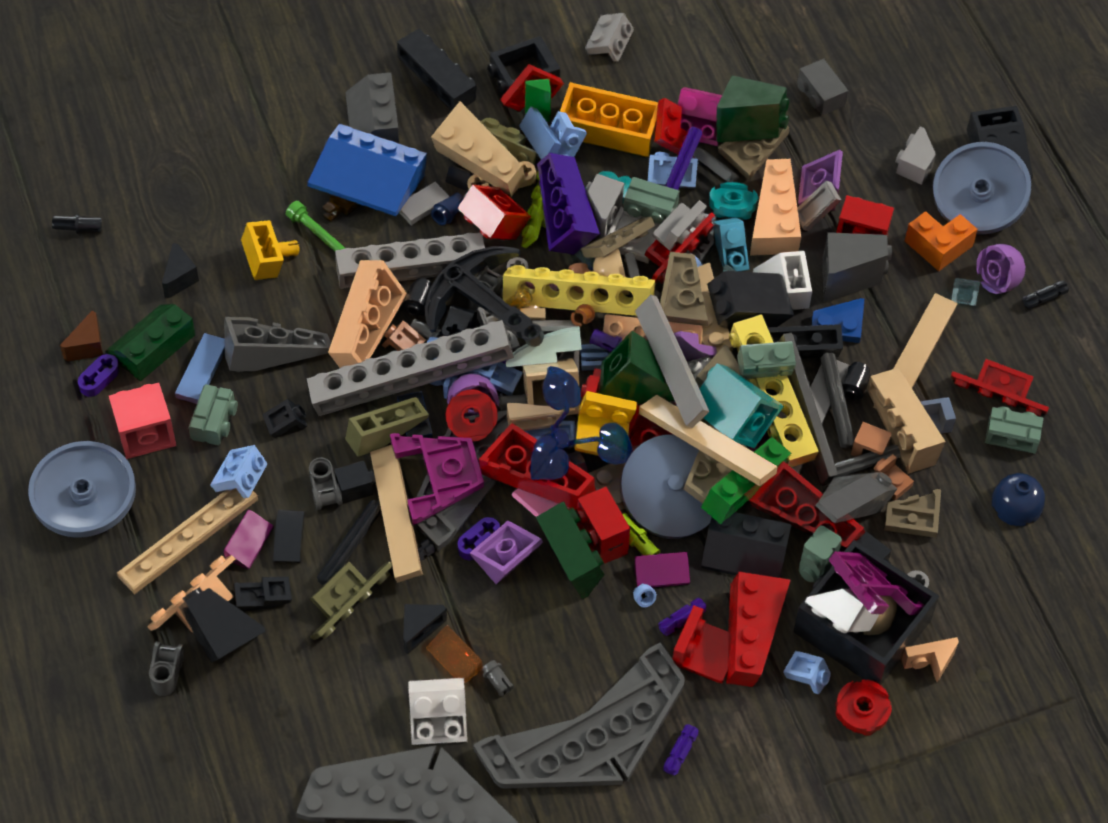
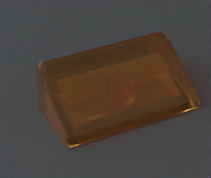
[427,625,482,684]

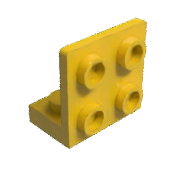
[574,391,637,461]

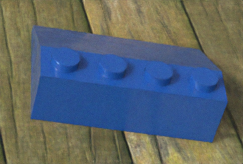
[307,124,427,216]

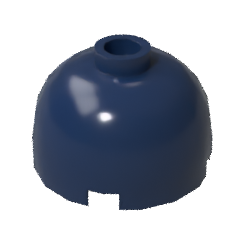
[991,473,1045,527]

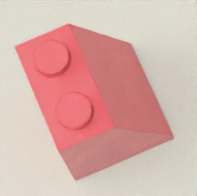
[109,383,177,459]

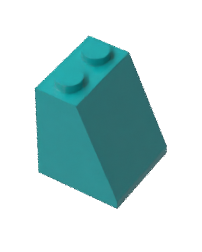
[699,363,784,448]

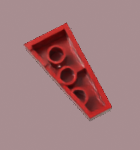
[479,423,595,510]
[749,461,865,551]
[726,572,790,687]

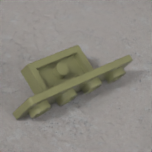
[480,118,537,172]
[310,561,392,640]

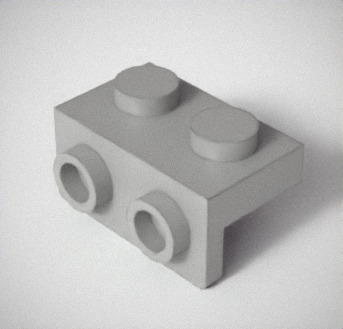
[585,13,633,62]
[652,200,707,251]

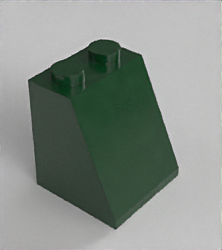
[717,76,790,143]
[599,331,675,404]

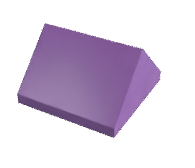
[798,150,843,211]
[470,521,543,584]

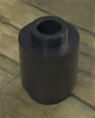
[403,278,432,316]
[841,362,871,400]

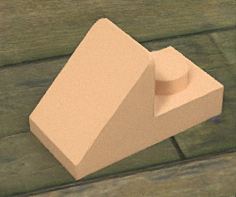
[901,637,959,682]

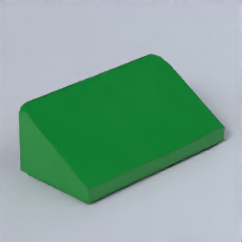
[525,79,551,122]

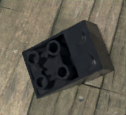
[967,106,1033,179]

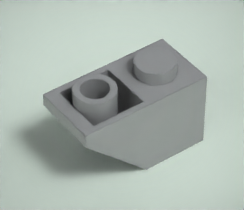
[895,126,936,185]

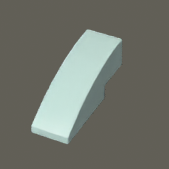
[506,326,582,367]

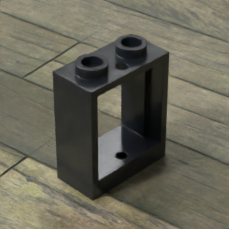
[488,36,561,94]

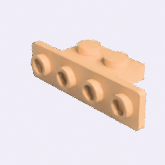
[603,314,703,344]
[147,555,235,632]

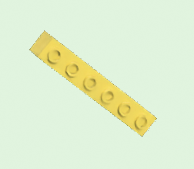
[503,265,655,316]
[729,315,819,467]

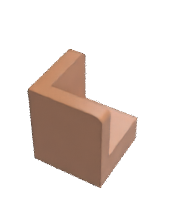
[851,422,892,457]

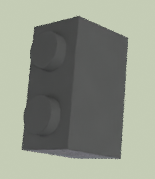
[797,59,848,116]

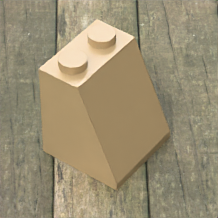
[522,358,580,416]

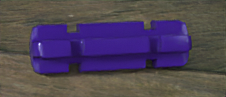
[659,598,707,636]
[663,724,698,776]

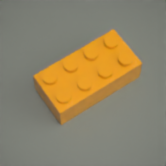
[560,83,658,157]

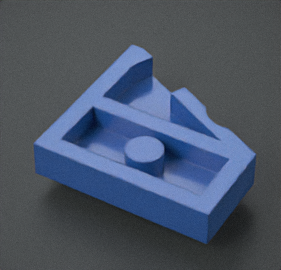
[811,298,865,343]

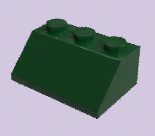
[105,304,196,382]
[536,501,605,599]

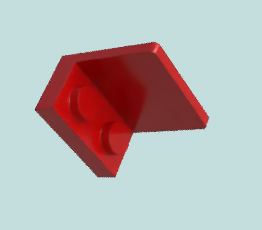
[672,605,729,683]

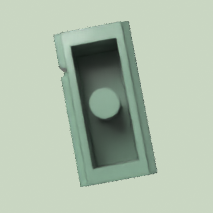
[623,177,679,224]
[737,341,796,379]
[188,384,238,446]
[985,407,1043,454]
[798,526,842,583]

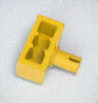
[241,220,299,280]

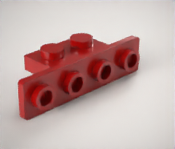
[644,212,715,285]
[951,359,1049,417]

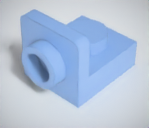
[783,651,831,694]

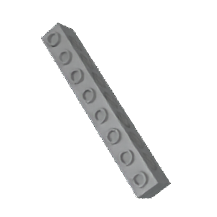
[307,320,514,416]

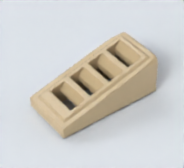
[507,403,561,431]

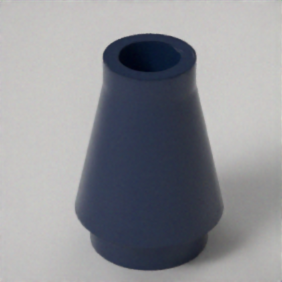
[431,193,464,225]

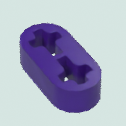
[77,354,120,397]
[457,517,500,560]

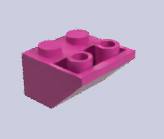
[678,87,722,146]

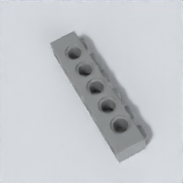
[335,233,485,289]

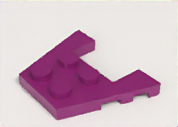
[390,433,484,525]
[829,551,925,615]

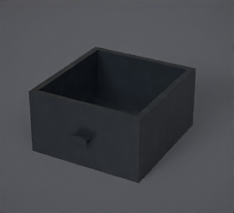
[793,540,939,685]

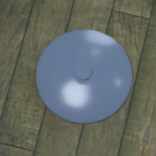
[933,142,1031,234]
[620,434,711,539]
[28,441,136,537]

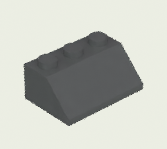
[346,73,399,144]

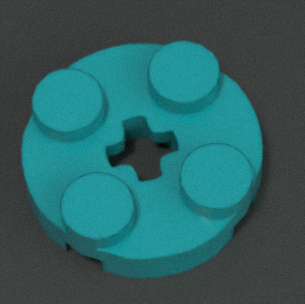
[709,182,758,220]

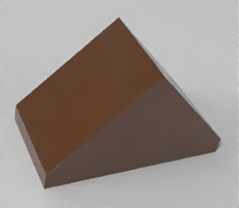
[60,311,103,361]

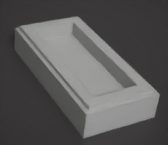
[797,181,841,231]
[399,182,449,225]

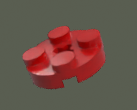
[445,389,498,442]
[836,680,892,736]

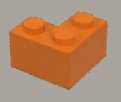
[904,211,978,271]

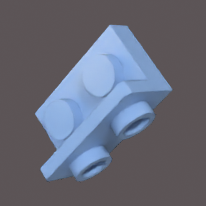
[550,111,587,157]
[648,152,698,189]
[210,445,267,498]

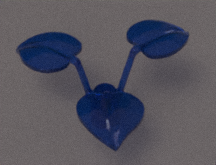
[530,366,633,480]

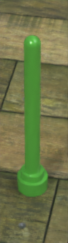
[286,201,345,251]

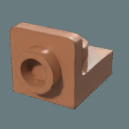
[382,321,426,351]
[874,454,914,501]

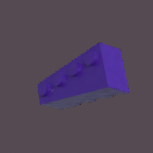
[537,153,600,255]

